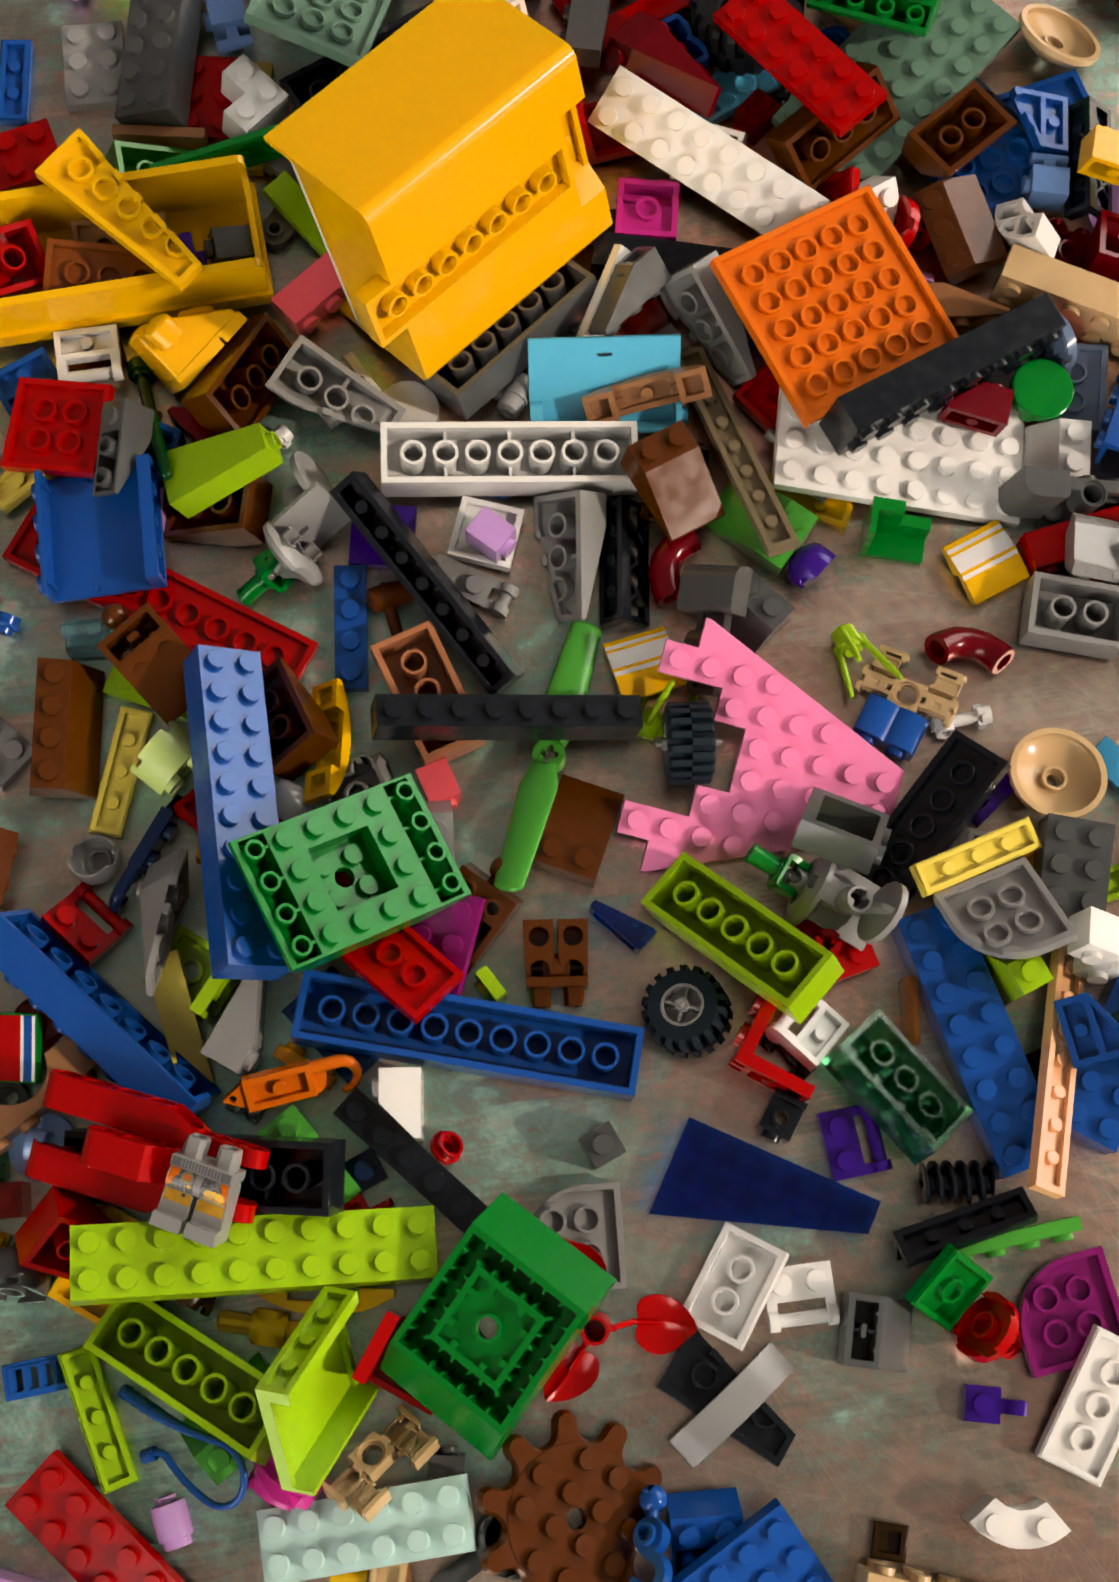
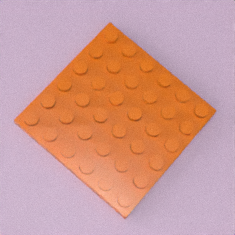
[709,185,959,429]

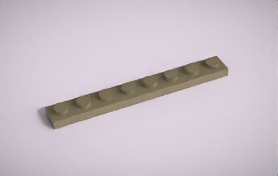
[680,345,799,558]

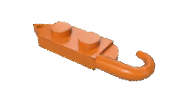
[223,1054,362,1113]

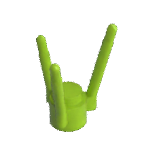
[831,623,903,699]
[638,679,698,741]

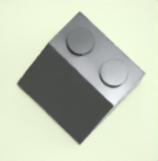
[730,565,795,654]

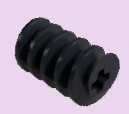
[918,1160,995,1205]

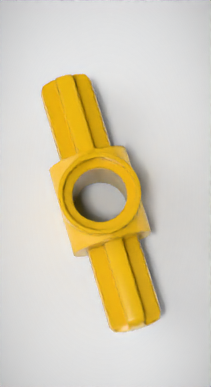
[217,1307,300,1348]

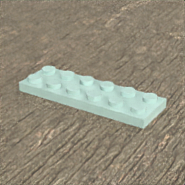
[256,1473,478,1582]

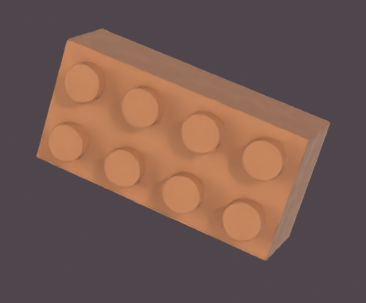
[370,620,486,766]

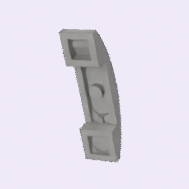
[668,1341,795,1468]

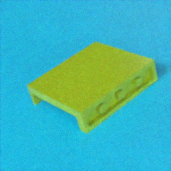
[254,1286,380,1497]

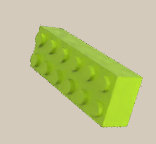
[640,851,844,1024]
[83,1301,272,1466]

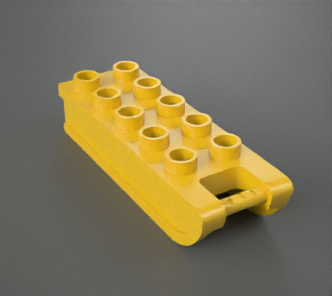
[0,155,275,348]

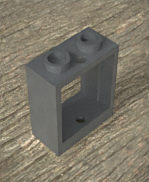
[791,786,892,876]

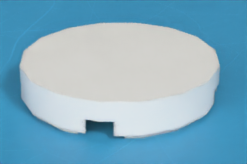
[383,381,439,422]

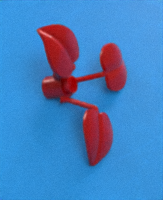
[543,1237,697,1402]

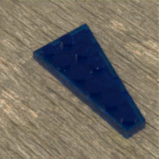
[649,1117,881,1234]

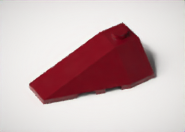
[600,10,722,118]

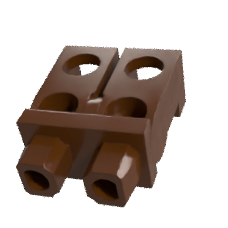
[522,918,588,1009]

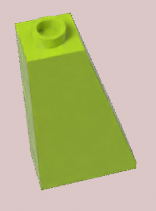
[163,423,284,519]

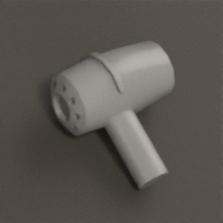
[493,373,529,420]

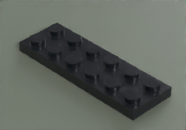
[851,729,1011,903]

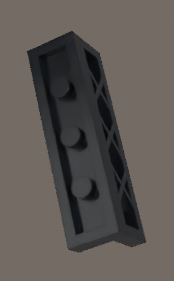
[1064,96,1112,221]
[599,496,650,628]
[893,1186,1038,1268]

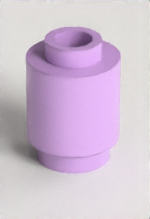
[149,1492,194,1552]

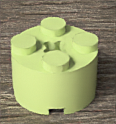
[130,720,193,798]

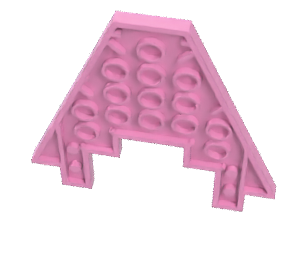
[615,618,904,872]

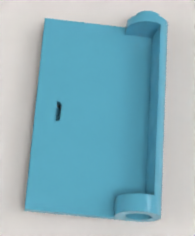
[528,334,688,433]

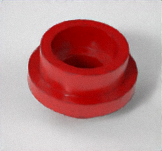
[430,1131,463,1165]

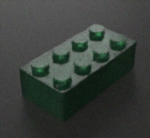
[821,1008,974,1166]

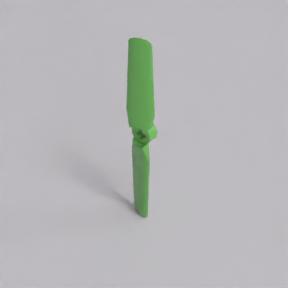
[493,621,601,892]

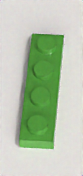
[960,1216,1083,1261]

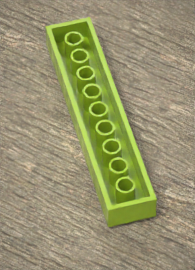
[70,1205,438,1306]

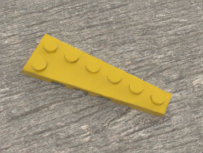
[34,128,203,292]

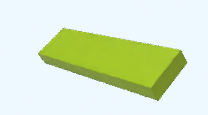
[57,1345,138,1495]

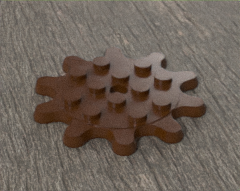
[475,1409,662,1582]

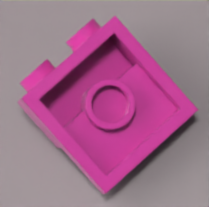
[615,176,680,241]

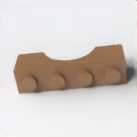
[0,1036,100,1156]

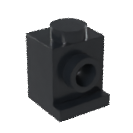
[755,1088,808,1145]

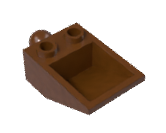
[96,602,191,726]
[459,856,524,978]

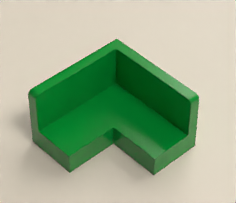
[858,496,932,565]

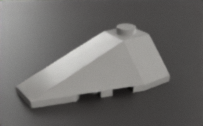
[659,250,756,387]
[265,334,406,433]
[533,489,607,622]
[136,848,190,997]

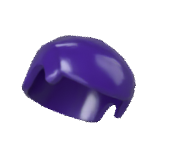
[787,542,836,588]

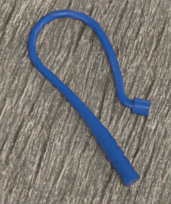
[117,1384,248,1511]

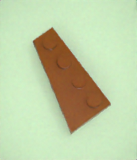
[43,238,157,291]

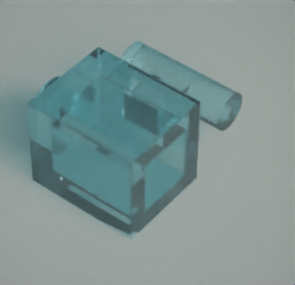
[60,618,114,662]

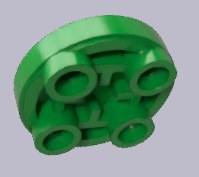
[1009,359,1074,422]

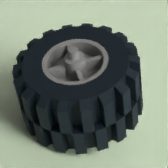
[655,701,722,785]
[641,965,733,1059]

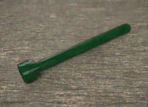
[126,356,172,481]

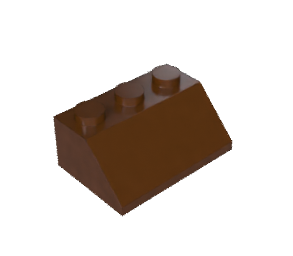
[901,80,1017,178]
[913,174,1008,285]

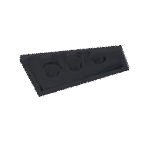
[655,1330,796,1467]

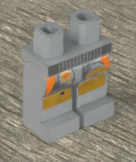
[148,1132,247,1248]

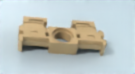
[855,644,967,728]
[322,1405,440,1523]

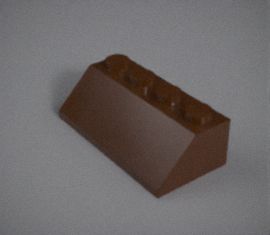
[765,61,901,190]
[181,312,292,434]
[29,657,105,800]

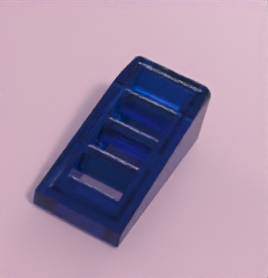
[589,900,658,955]

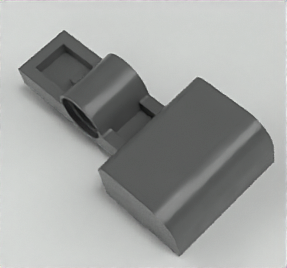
[998,466,1119,519]
[677,564,753,697]

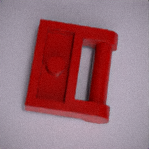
[41,882,134,968]

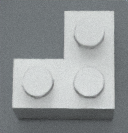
[221,53,289,138]
[1067,906,1119,985]

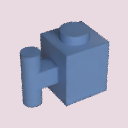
[202,0,254,54]
[1020,152,1070,211]

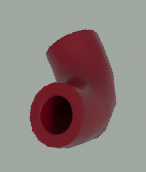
[648,531,701,606]
[924,626,1016,675]

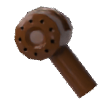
[366,580,415,636]

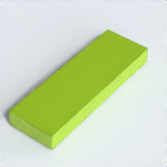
[262,170,327,256]

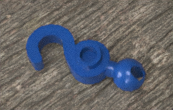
[629,1484,673,1582]

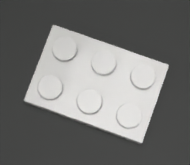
[683,1222,789,1351]

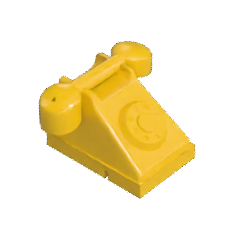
[128,306,248,395]

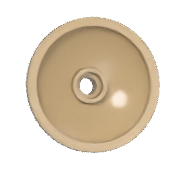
[1019,3,1101,68]
[1008,727,1108,818]

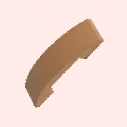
[581,364,713,421]

